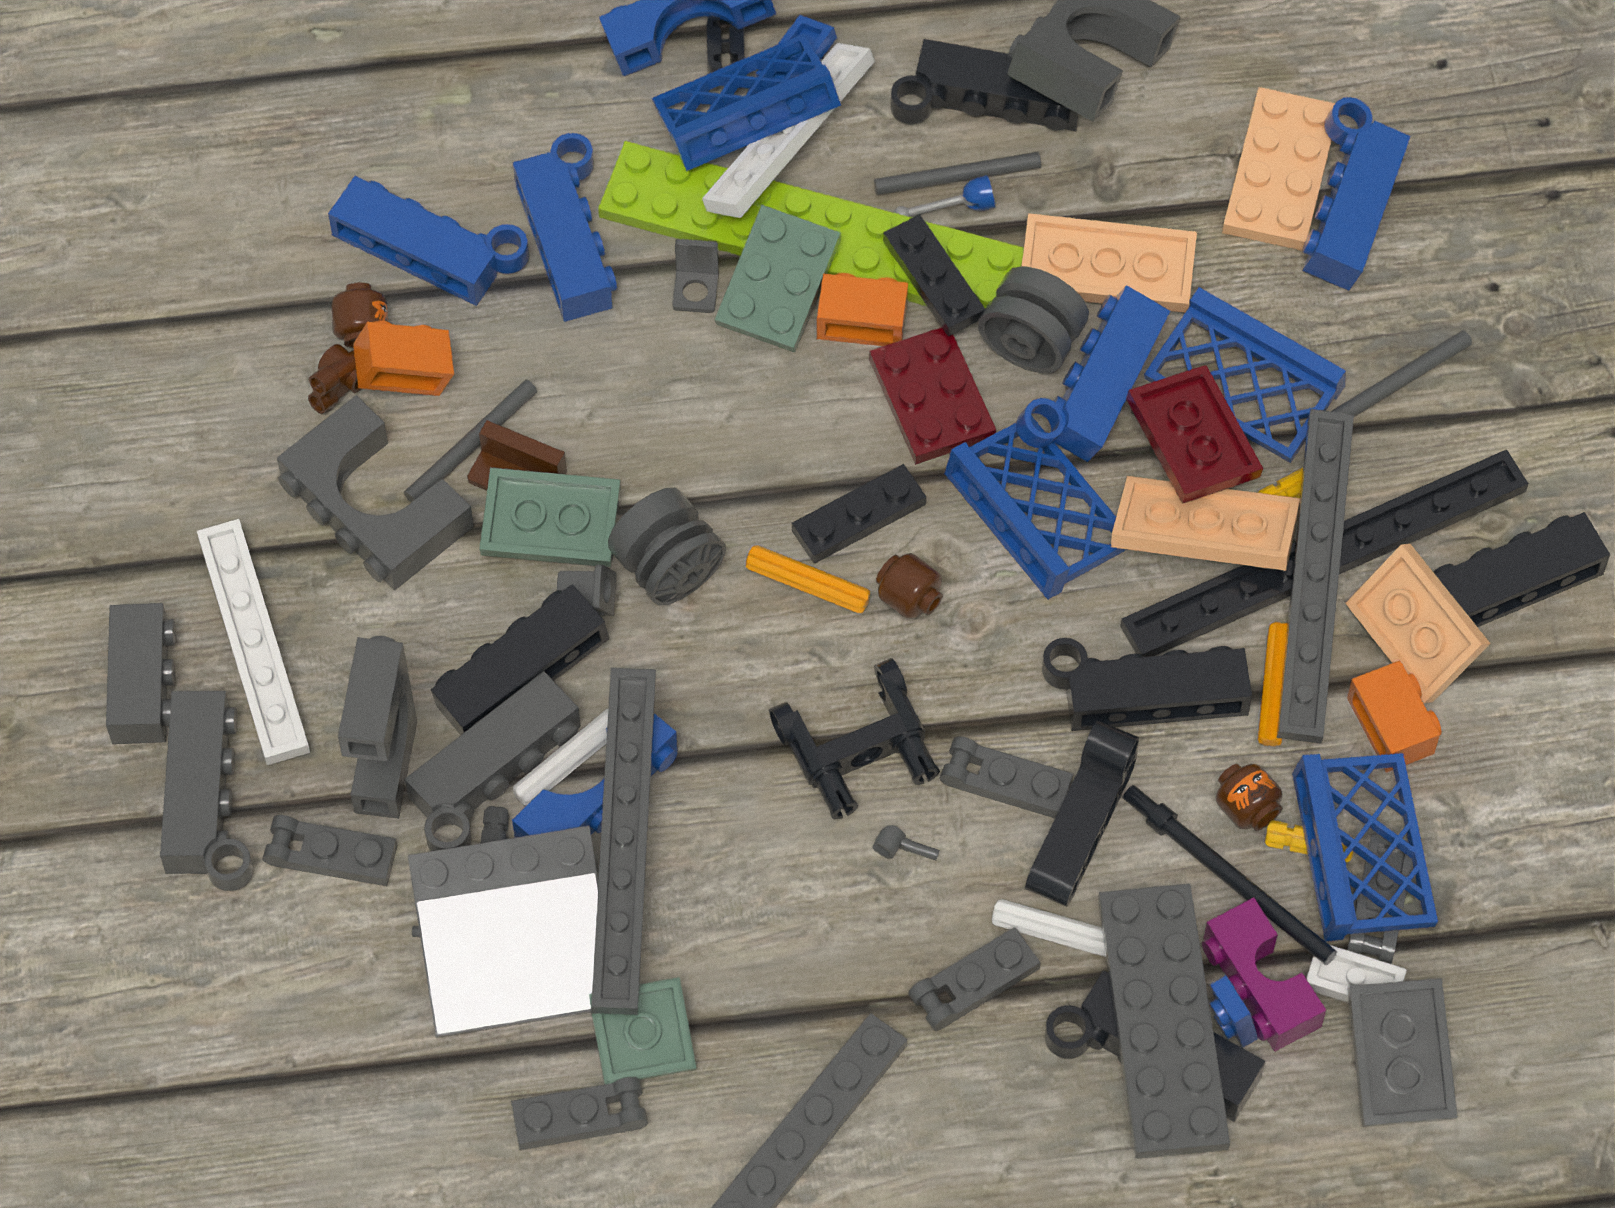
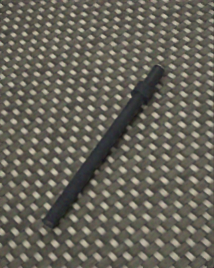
[1123,785,1337,965]

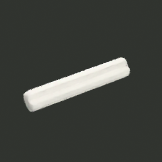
[513,709,608,806]
[992,899,1106,957]

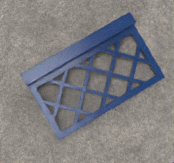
[652,33,841,171]
[1144,287,1346,463]
[944,415,1128,600]
[1292,753,1438,942]

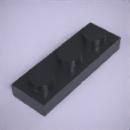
[883,214,985,336]
[792,464,926,564]

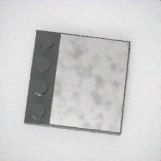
[408,826,598,1038]

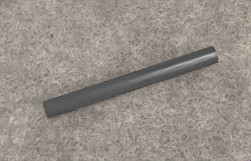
[874,152,1041,195]
[1331,330,1472,417]
[404,380,537,503]

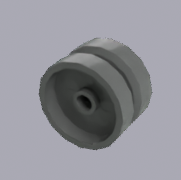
[978,266,1089,373]

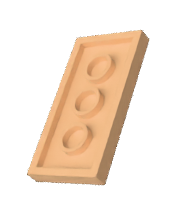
[1222,87,1335,250]
[1022,213,1197,313]
[1111,476,1300,571]

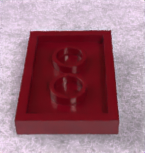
[869,327,996,465]
[1126,365,1263,504]

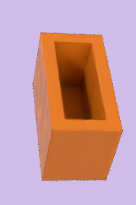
[817,273,908,346]
[353,321,454,396]
[1347,660,1442,773]

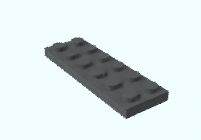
[1098,883,1230,1159]

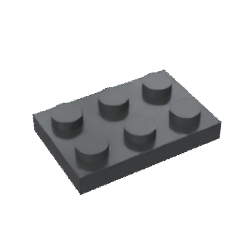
[1347,978,1458,1127]

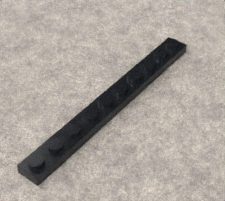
[1120,449,1529,657]

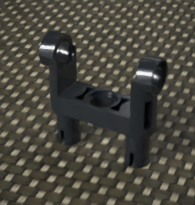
[769,658,940,820]

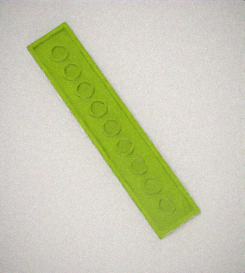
[598,141,1024,308]

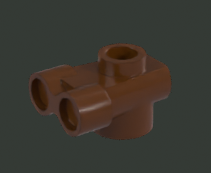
[308,344,362,414]

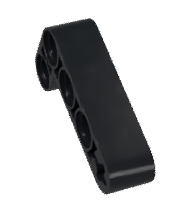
[1025,720,1139,907]

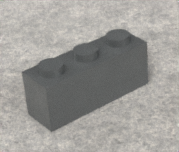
[106,603,176,745]

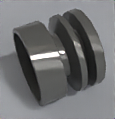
[608,487,726,605]

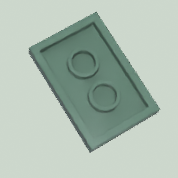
[715,205,842,353]
[479,468,621,567]

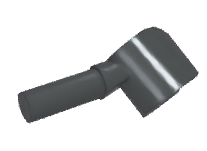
[873,825,940,861]

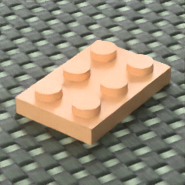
[1345,544,1491,703]

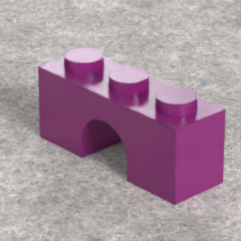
[1202,898,1326,1052]

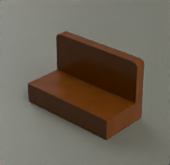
[467,420,567,491]

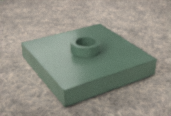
[588,977,696,1085]

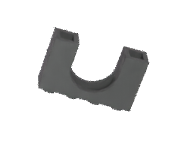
[1007,0,1181,121]
[277,395,474,590]
[338,636,417,819]

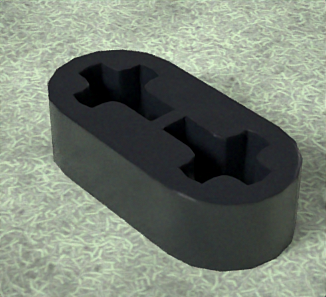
[706,15,745,74]

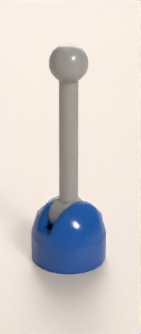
[893,175,995,217]

